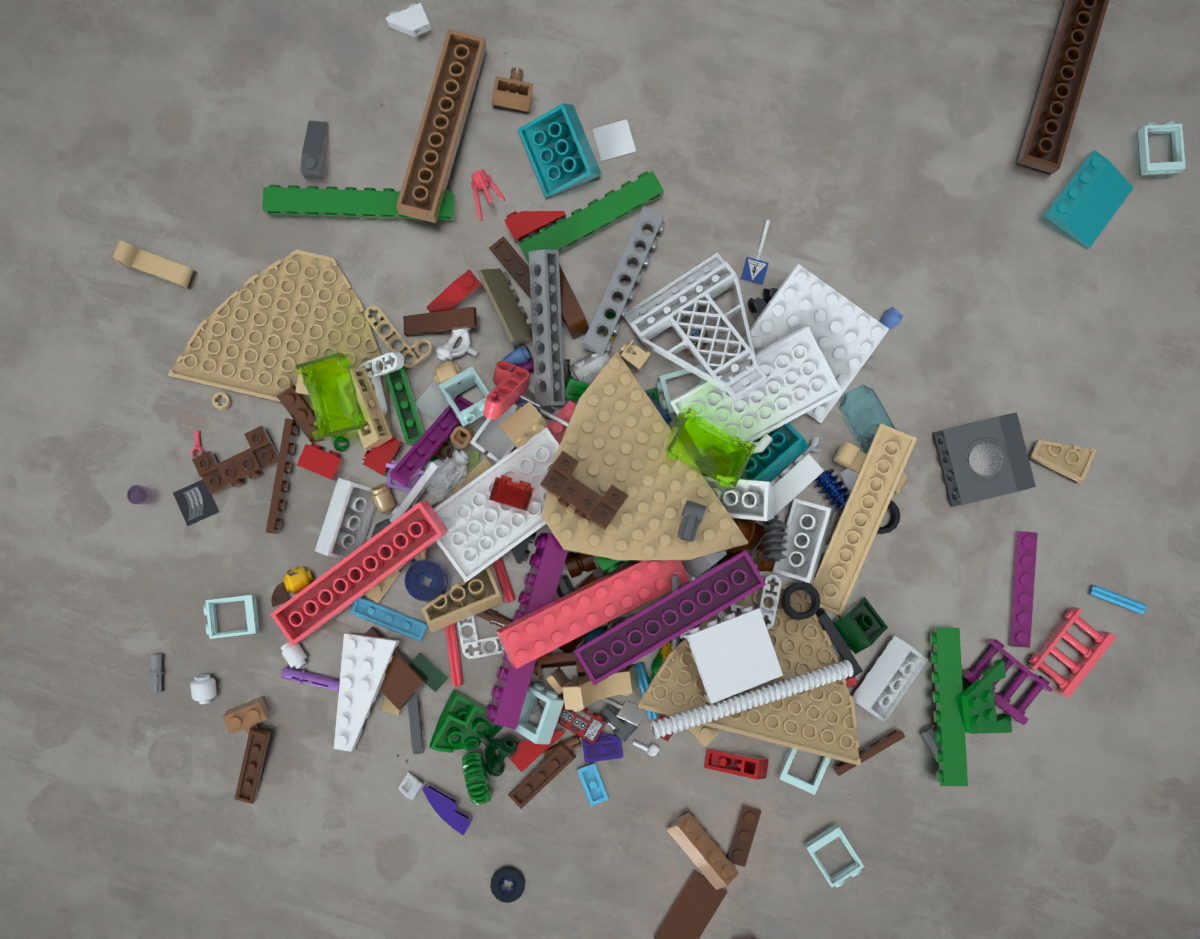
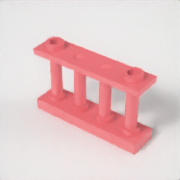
[1027,607,1117,698]

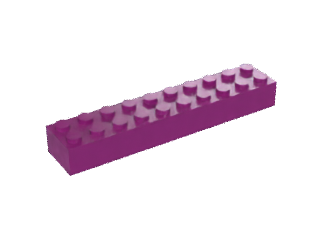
[485,533,568,730]
[574,550,766,685]

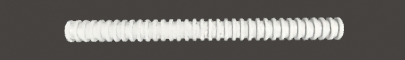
[651,660,854,739]

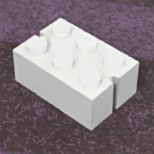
[470,404,519,463]

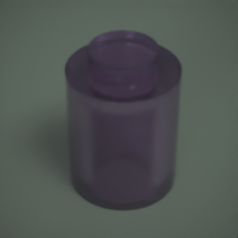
[127,485,153,505]

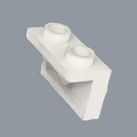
[570,351,611,384]

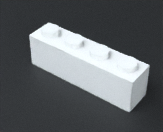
[770,454,824,516]

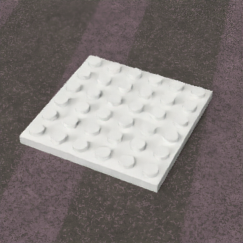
[729,263,889,423]

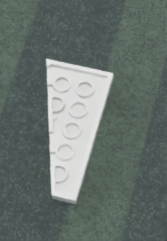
[334,633,400,752]

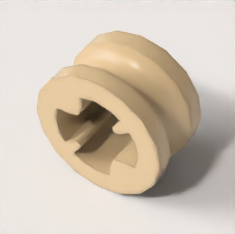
[212,392,231,410]

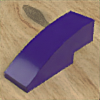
[422,783,473,836]

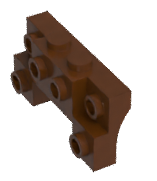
[192,426,279,494]
[540,451,629,530]

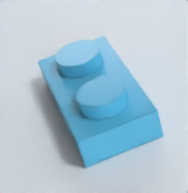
[577,762,609,807]

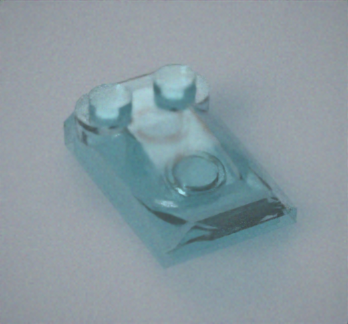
[840,384,897,454]

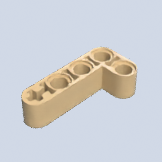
[112,240,194,288]
[364,305,434,370]
[833,442,909,494]

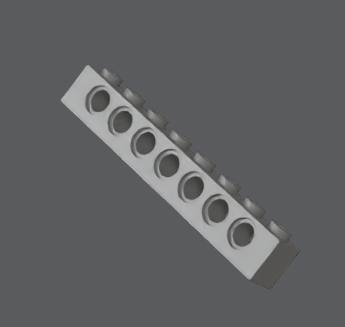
[582,206,665,356]
[529,249,565,406]

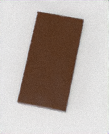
[365,627,425,710]
[654,870,727,939]

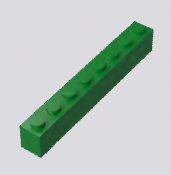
[519,171,664,263]
[930,628,968,786]

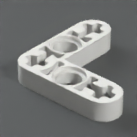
[359,352,404,415]
[718,575,781,630]
[457,615,504,659]

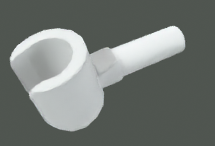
[802,437,822,454]
[632,740,660,756]

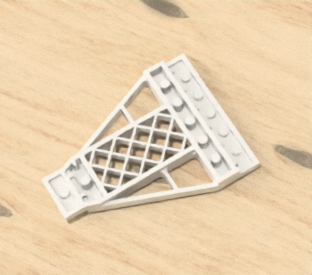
[624,252,769,403]

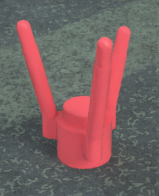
[471,170,505,220]

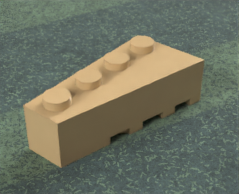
[421,566,503,633]

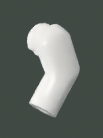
[743,434,773,454]

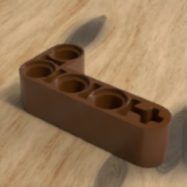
[559,264,589,338]

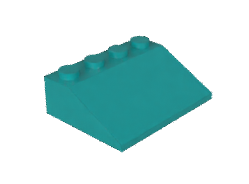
[517,103,602,199]
[1043,150,1134,249]
[727,423,809,482]

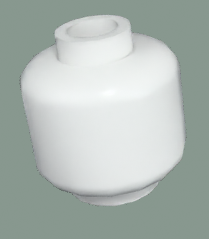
[190,674,217,704]

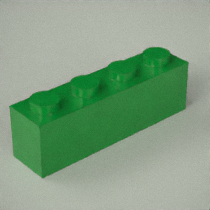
[385,366,425,446]

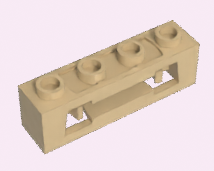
[337,367,393,449]

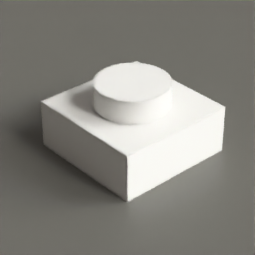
[397,772,423,800]

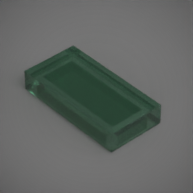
[410,652,449,693]

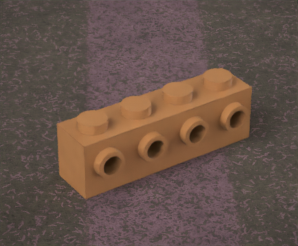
[666,813,739,890]

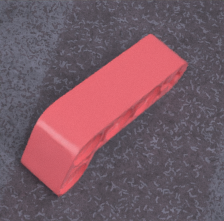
[483,361,530,420]

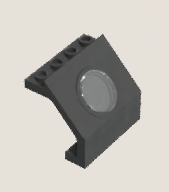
[934,412,1036,507]

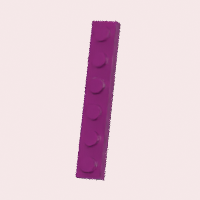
[390,395,473,486]
[1009,531,1038,648]

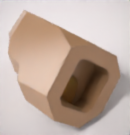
[449,425,474,449]

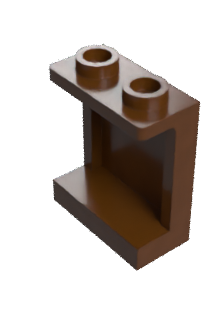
[534,653,586,680]

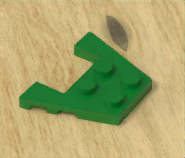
[961,659,1012,734]

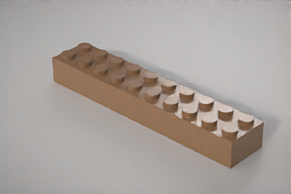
[396,29,487,223]

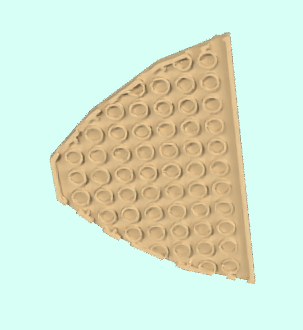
[168,249,391,428]
[542,352,749,561]
[636,581,861,765]

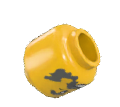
[282,566,313,594]

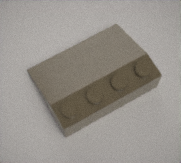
[477,268,533,349]

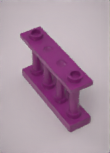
[962,639,1053,725]

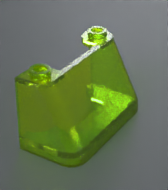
[296,353,365,441]
[664,408,756,489]

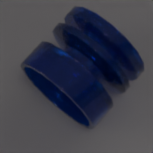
[404,560,448,603]

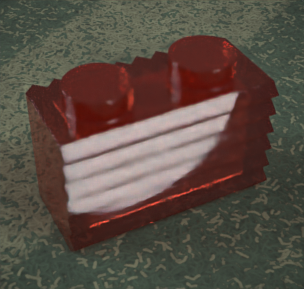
[489,475,534,511]

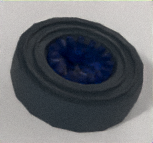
[490,867,525,903]

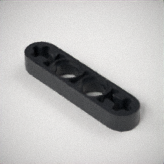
[816,608,863,677]

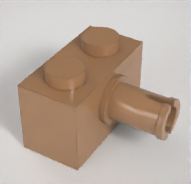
[491,67,533,112]
[223,696,270,735]

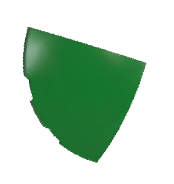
[429,690,503,753]

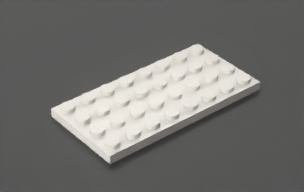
[669,325,843,459]
[434,427,560,582]

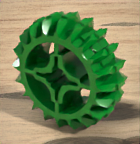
[462,751,492,805]

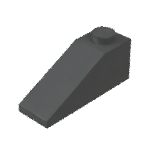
[300,121,328,179]

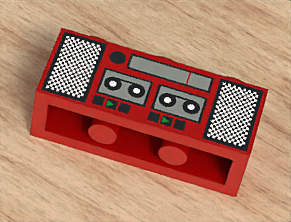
[557,693,606,745]

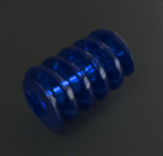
[812,468,850,512]

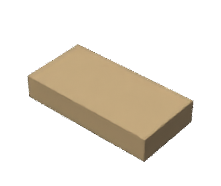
[547,667,570,694]

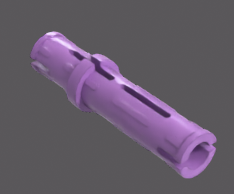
[281,666,340,692]

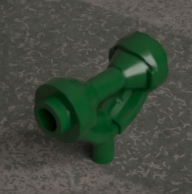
[480,734,517,777]

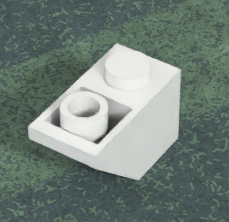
[386,3,431,37]

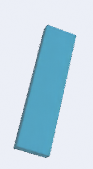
[350,597,428,642]

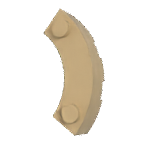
[562,665,638,712]

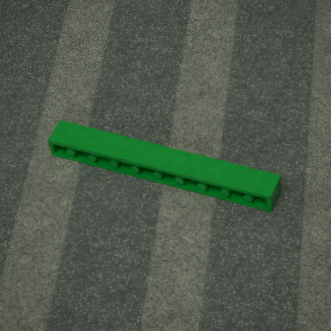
[262,185,456,220]

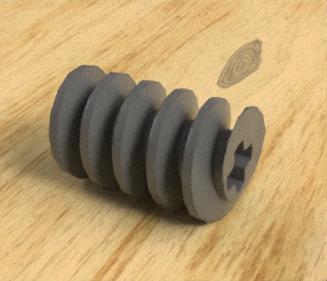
[762,519,788,562]

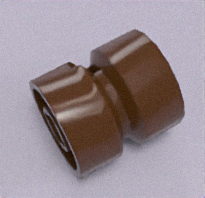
[565,552,597,578]

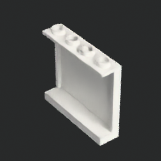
[683,606,783,704]

